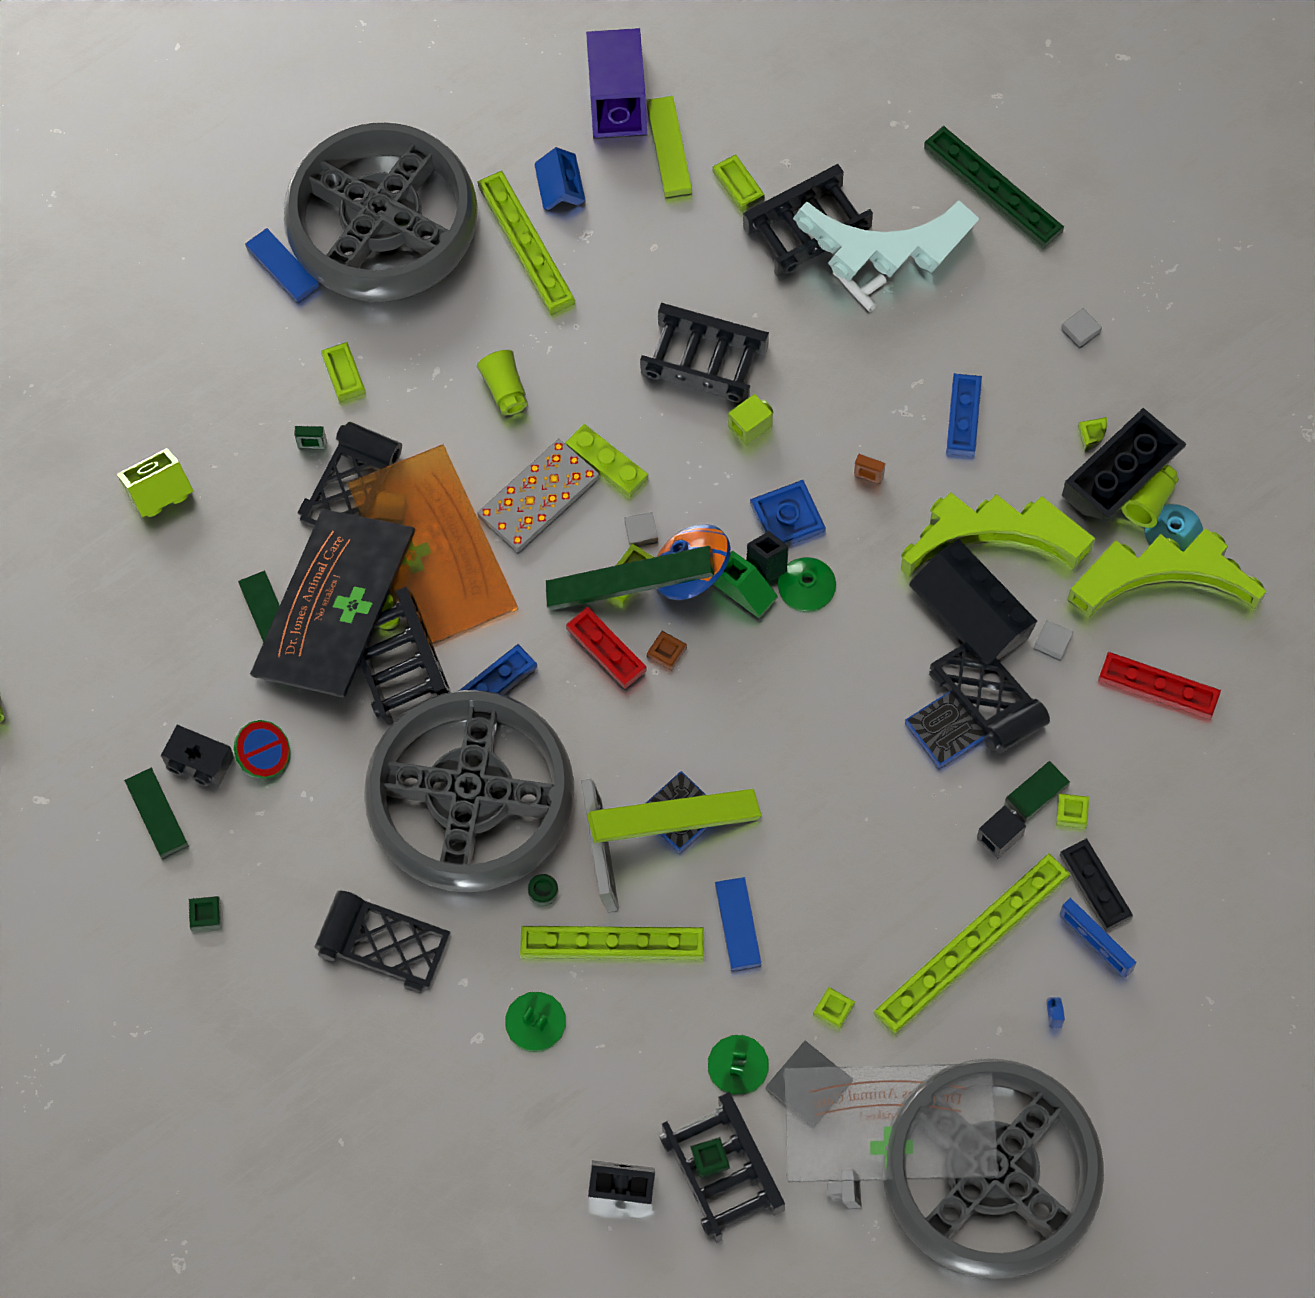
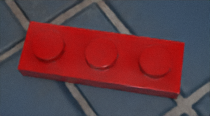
[566,607,647,689]

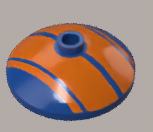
[657,524,731,600]

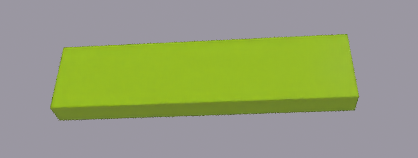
[646,96,692,197]

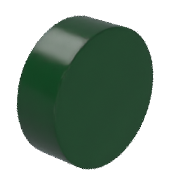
[528,874,559,906]

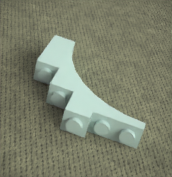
[793,200,980,282]

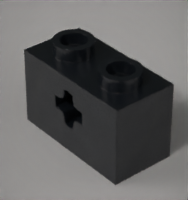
[161,724,234,787]
[588,1160,655,1204]

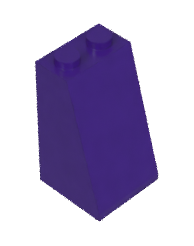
[586,28,647,138]

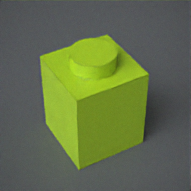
[728,394,773,445]

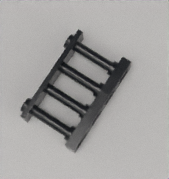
[743,164,873,277]
[640,302,769,402]
[360,587,451,725]
[659,1092,785,1243]

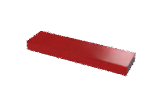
[1098,652,1221,720]

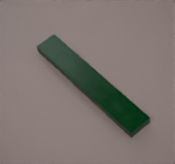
[924,125,1064,248]
[546,546,714,611]

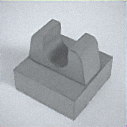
[827,1170,862,1209]

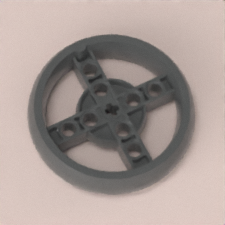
[284,122,477,302]
[364,690,574,893]
[882,1059,1104,1279]

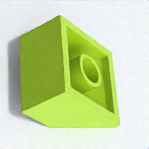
[117,448,194,518]

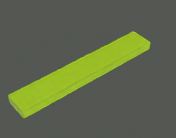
[477,170,575,315]
[587,789,762,843]
[520,926,704,960]

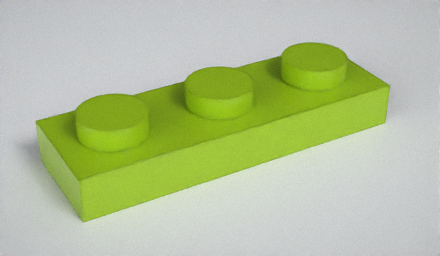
[565,424,648,498]

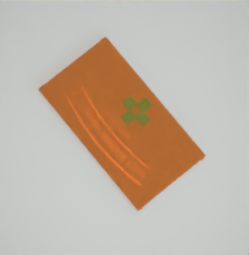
[347,444,518,644]

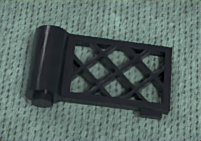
[297,422,402,527]
[929,644,1050,753]
[314,890,450,992]

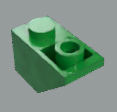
[714,550,778,619]

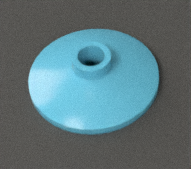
[1145,504,1203,552]

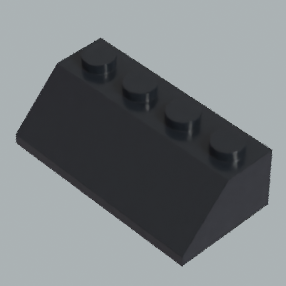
[1062,408,1186,521]
[909,539,1037,667]

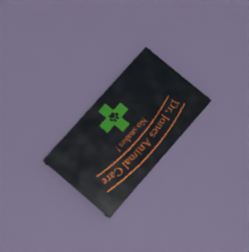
[250,509,416,698]

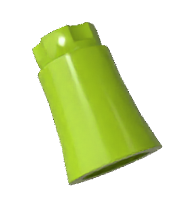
[476,350,528,416]
[1121,465,1179,528]

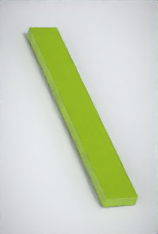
[873,853,1070,1036]

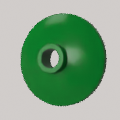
[778,557,836,612]

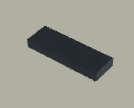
[1060,838,1133,931]

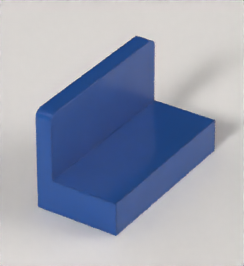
[534,147,585,210]

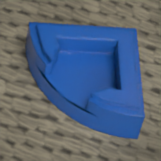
[1046,997,1065,1028]

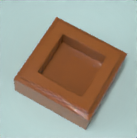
[854,454,886,484]
[647,630,687,671]

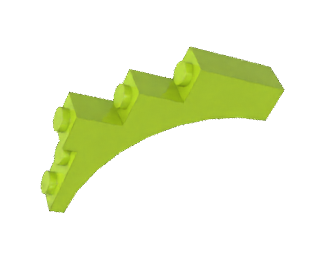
[901,492,1095,577]
[1067,528,1267,617]

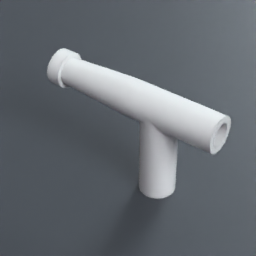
[832,272,886,312]

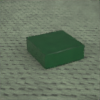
[294,426,327,449]
[189,896,222,931]
[690,1137,730,1178]

